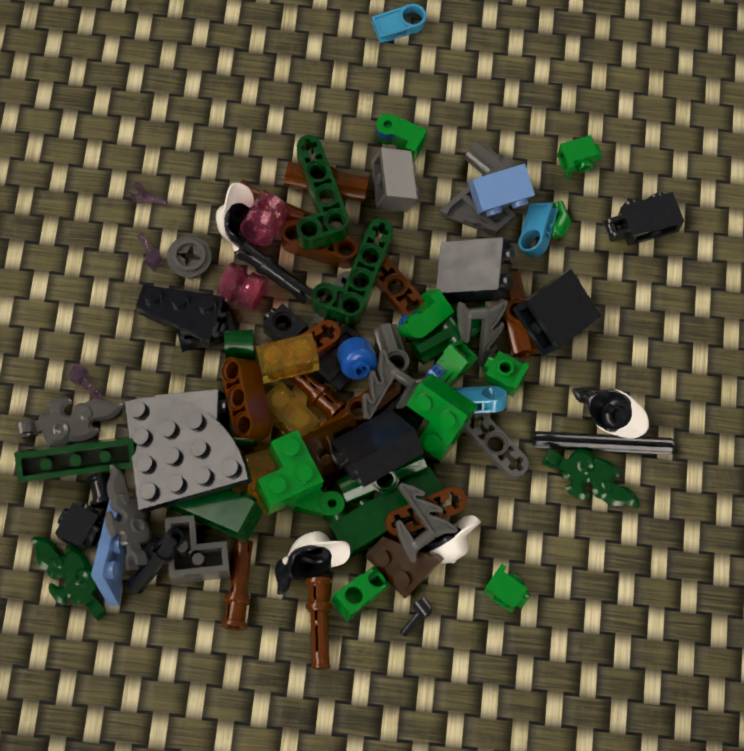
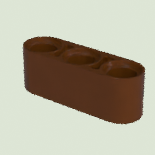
[281,220,359,269]
[221,357,272,440]

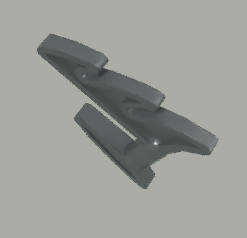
[457,299,508,367]
[362,350,425,420]
[395,483,458,563]

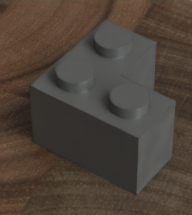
[165,515,231,584]

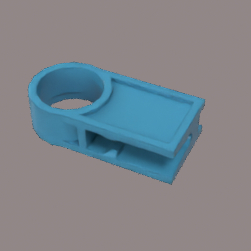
[371,4,426,44]
[518,202,558,258]
[453,386,507,413]

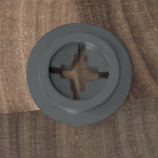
[167,236,212,279]

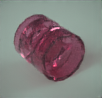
[240,193,289,246]
[217,262,268,311]

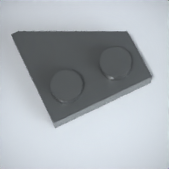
[439,186,516,236]

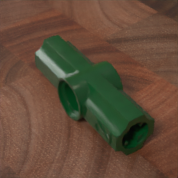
[411,304,487,365]
[338,454,428,504]

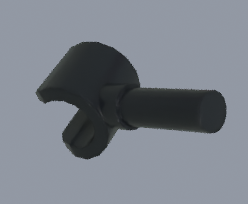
[400,597,432,637]

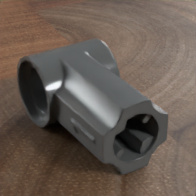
[465,140,517,176]
[373,323,410,383]

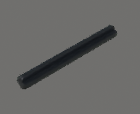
[532,431,675,455]

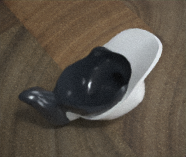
[216,183,262,260]
[572,387,649,439]
[395,515,481,564]
[275,531,350,595]

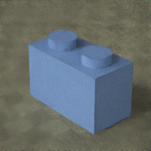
[468,163,535,217]

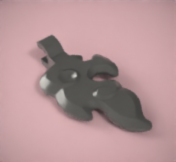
[18,398,123,446]
[105,464,152,570]

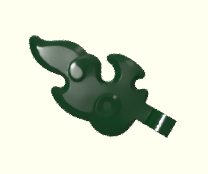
[542,449,640,509]
[31,537,107,621]

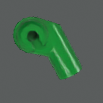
[550,201,571,240]

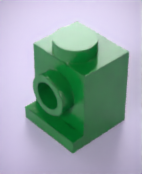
[557,135,602,179]
[482,351,530,397]
[483,564,531,613]

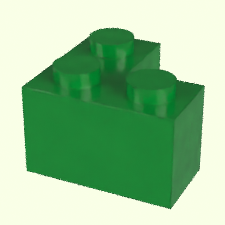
[406,374,478,461]
[255,430,324,515]

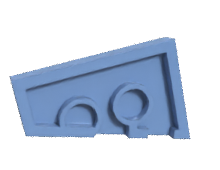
[91,499,125,606]

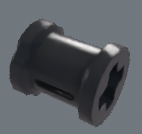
[86,473,110,509]

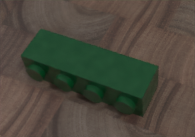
[14,436,135,483]
[329,466,446,560]
[164,488,263,543]

